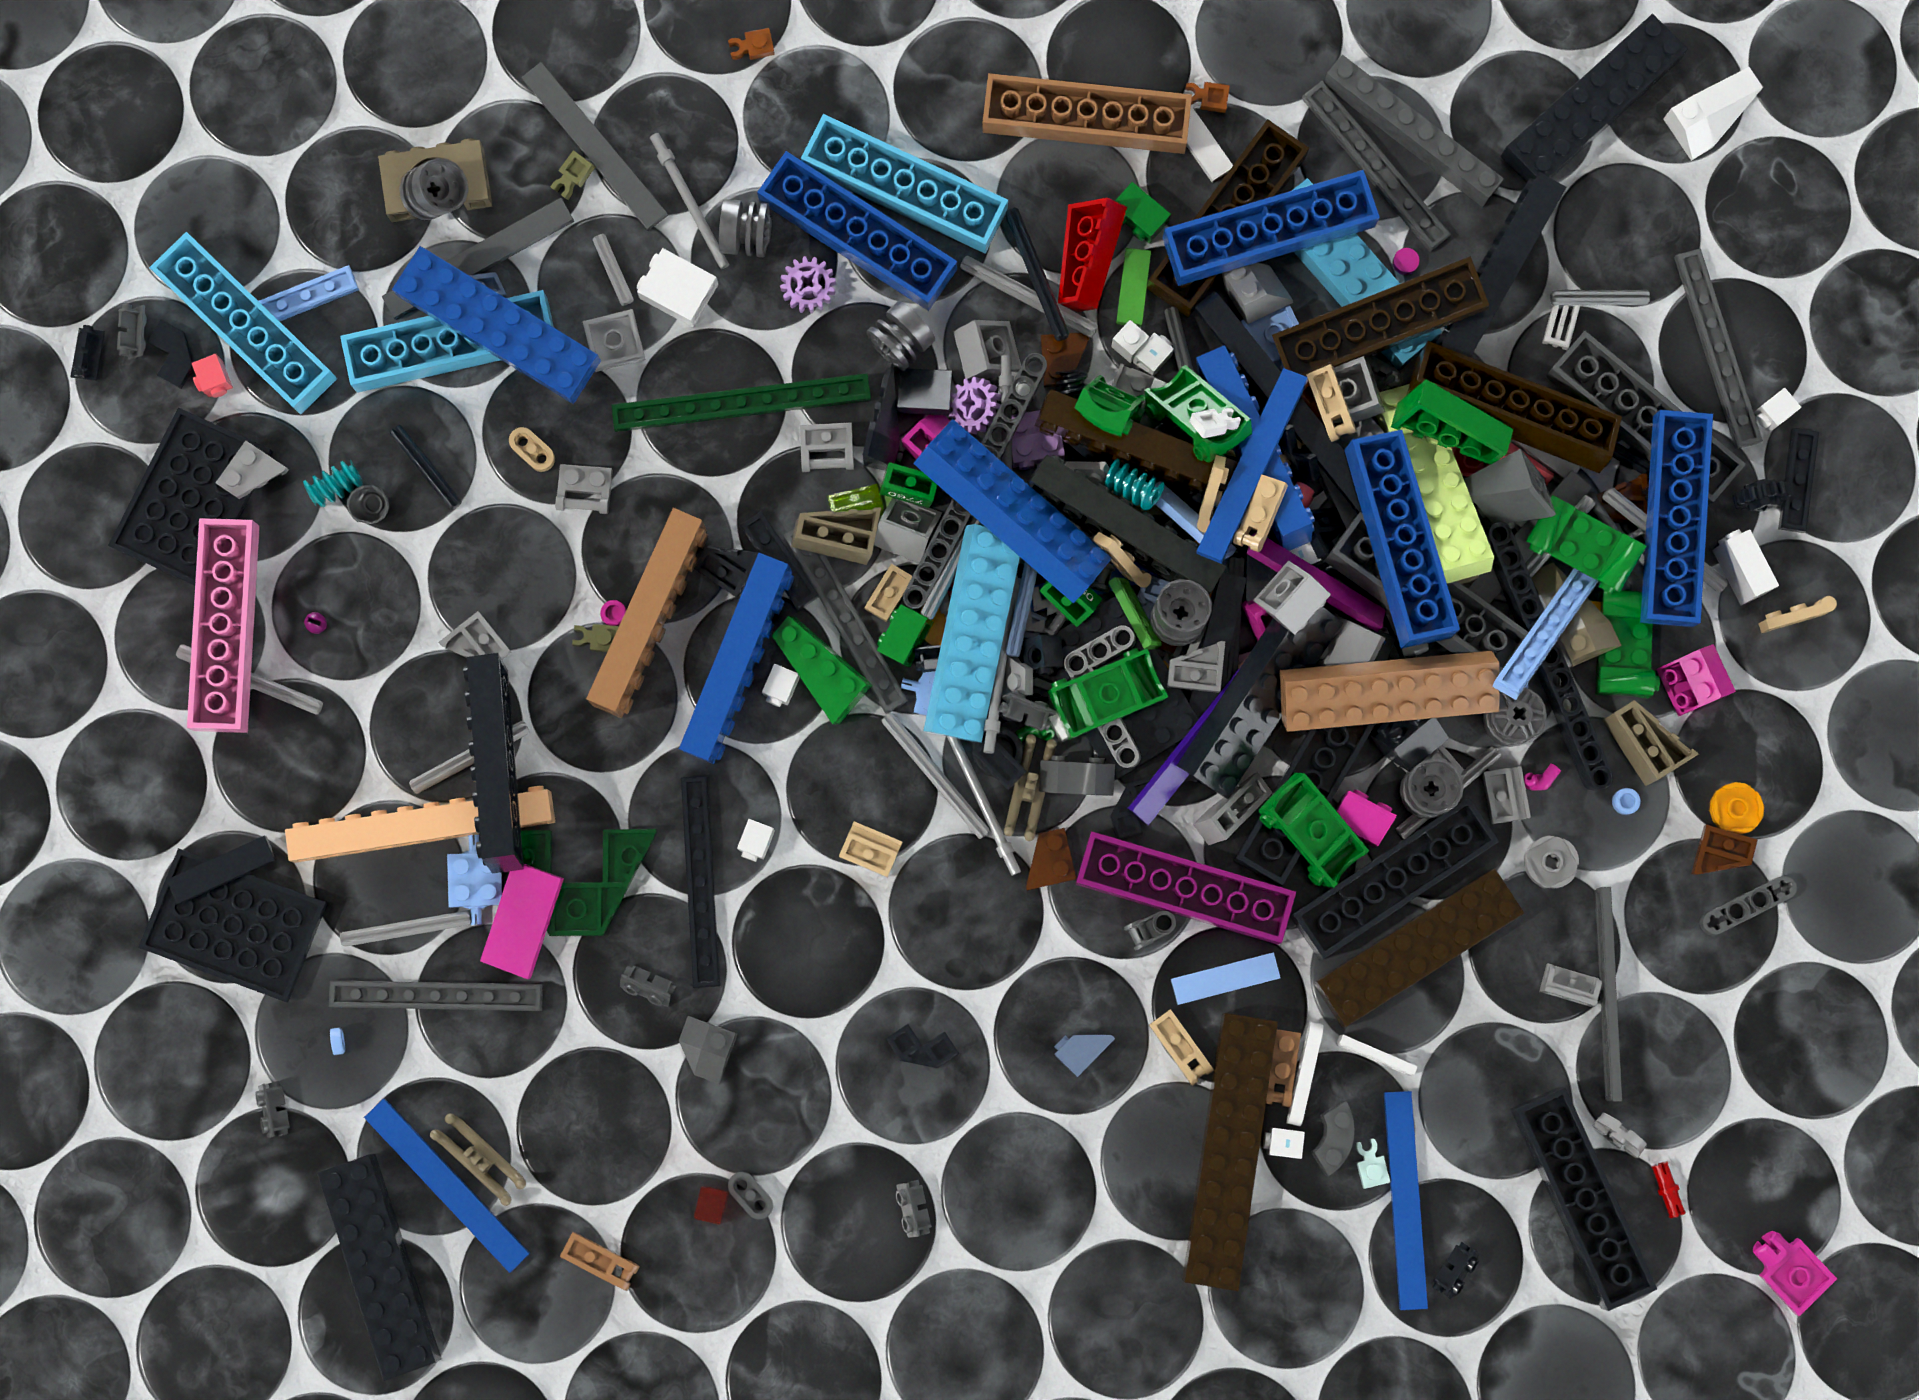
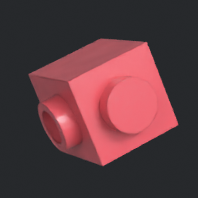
[192,354,233,398]

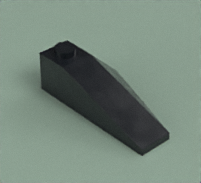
[862,362,904,471]

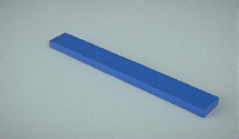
[1197,368,1308,564]
[1384,1091,1428,1310]
[364,1098,530,1273]

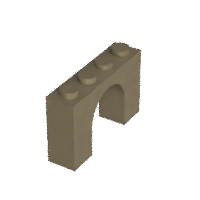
[378,138,492,222]

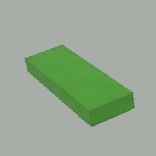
[1116,248,1151,327]
[1108,577,1162,650]

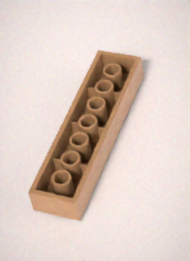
[983,73,1192,154]
[586,508,708,718]
[1280,651,1499,732]

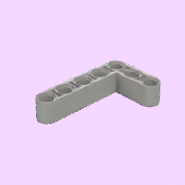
[1064,626,1141,768]

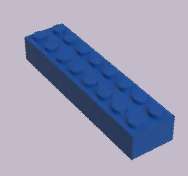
[757,151,957,311]
[1163,170,1380,286]
[392,246,601,404]
[1196,345,1315,551]
[1640,410,1713,627]
[913,419,1112,603]
[1344,430,1460,649]
[679,553,794,764]

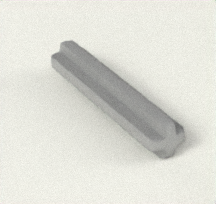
[593,234,634,306]

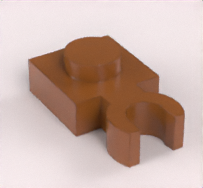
[728,28,775,60]
[1185,82,1230,113]

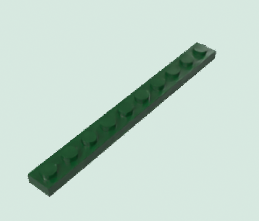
[611,373,871,432]

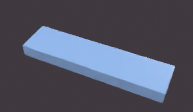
[259,265,359,322]
[1155,481,1237,559]
[1171,952,1280,1005]

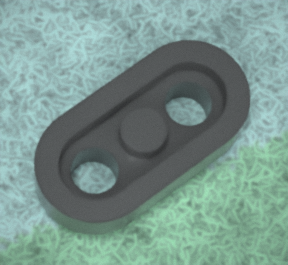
[728,1172,773,1219]

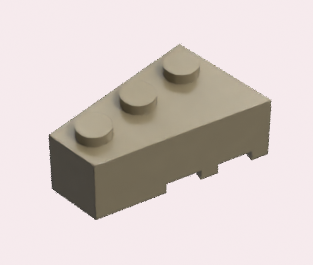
[791,507,881,565]
[1603,700,1698,786]

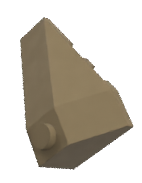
[1532,563,1621,667]

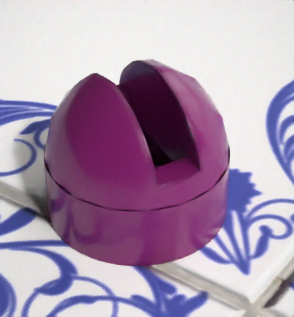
[304,612,327,634]

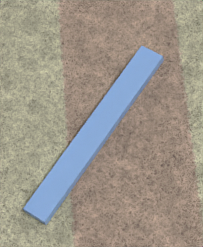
[1492,568,1598,700]

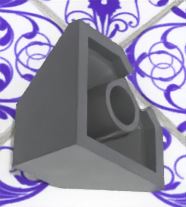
[679,1016,738,1084]

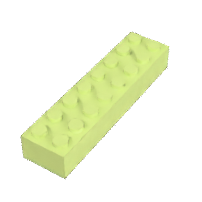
[1375,384,1494,583]

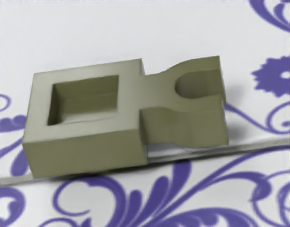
[550,150,596,200]
[572,624,619,653]

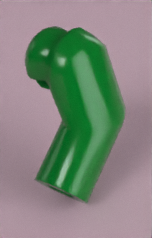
[1015,725,1055,742]

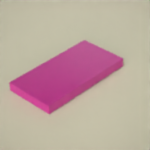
[480,864,564,979]

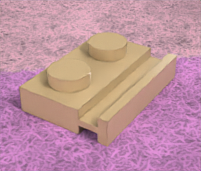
[839,822,903,878]

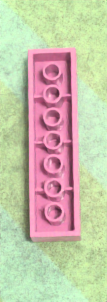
[187,518,259,733]

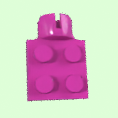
[1753,1231,1837,1316]

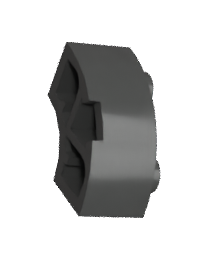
[1039,755,1115,796]
[1311,1101,1355,1176]

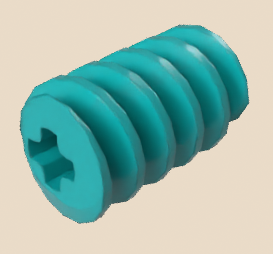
[1105,458,1164,511]
[303,459,363,508]

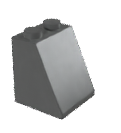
[1465,449,1556,524]

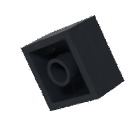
[1369,718,1449,772]

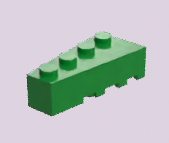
[1391,379,1513,465]
[772,616,872,725]

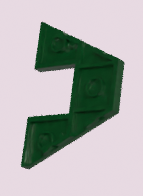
[521,829,657,937]

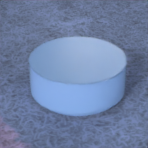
[1612,788,1641,815]
[330,1027,345,1055]

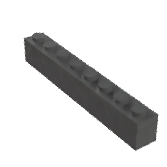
[1324,54,1504,208]

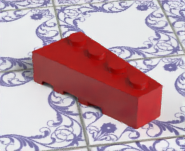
[1058,198,1127,312]

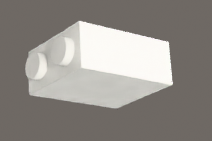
[637,248,718,327]
[1712,529,1779,605]

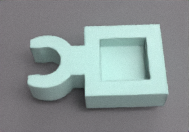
[1356,1138,1390,1189]

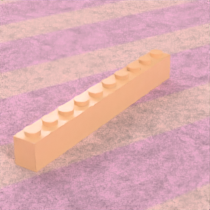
[285,786,555,863]

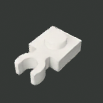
[1190,408,1241,438]

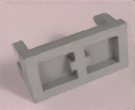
[1539,963,1602,1007]

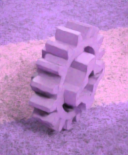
[780,256,836,313]
[949,377,1001,434]

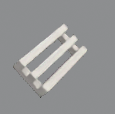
[1542,305,1580,350]

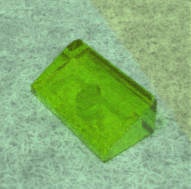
[827,484,884,515]

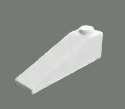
[1664,67,1763,161]

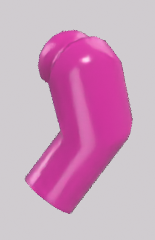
[1523,764,1561,791]

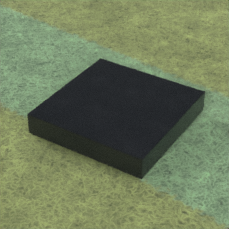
[897,368,952,416]

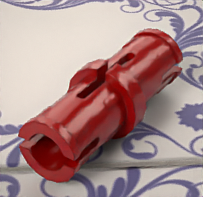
[1651,1161,1686,1218]

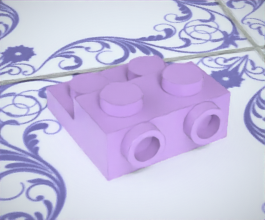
[1012,410,1065,470]

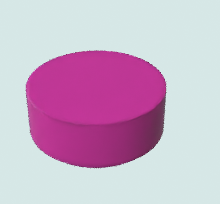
[1392,248,1419,275]
[600,600,626,626]

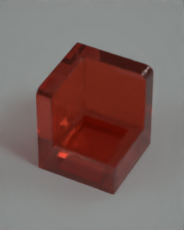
[694,1186,729,1225]

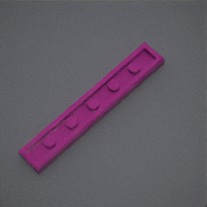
[1247,531,1385,632]

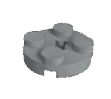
[1524,836,1579,889]
[1592,1113,1647,1159]

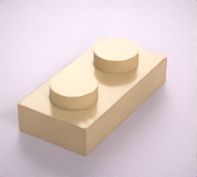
[864,564,912,622]

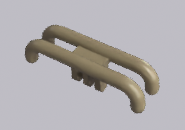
[1004,734,1057,841]
[430,1113,526,1206]

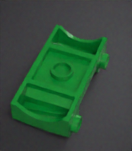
[1144,365,1252,463]
[1075,375,1145,437]
[1525,495,1647,594]
[1595,590,1660,699]
[1048,648,1168,740]
[1259,773,1369,888]

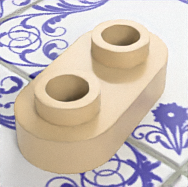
[509,427,555,472]

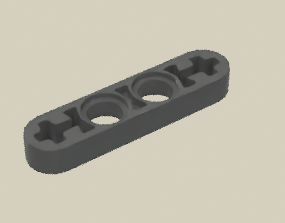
[1700,876,1797,935]

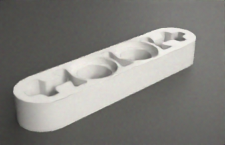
[1287,1021,1323,1126]

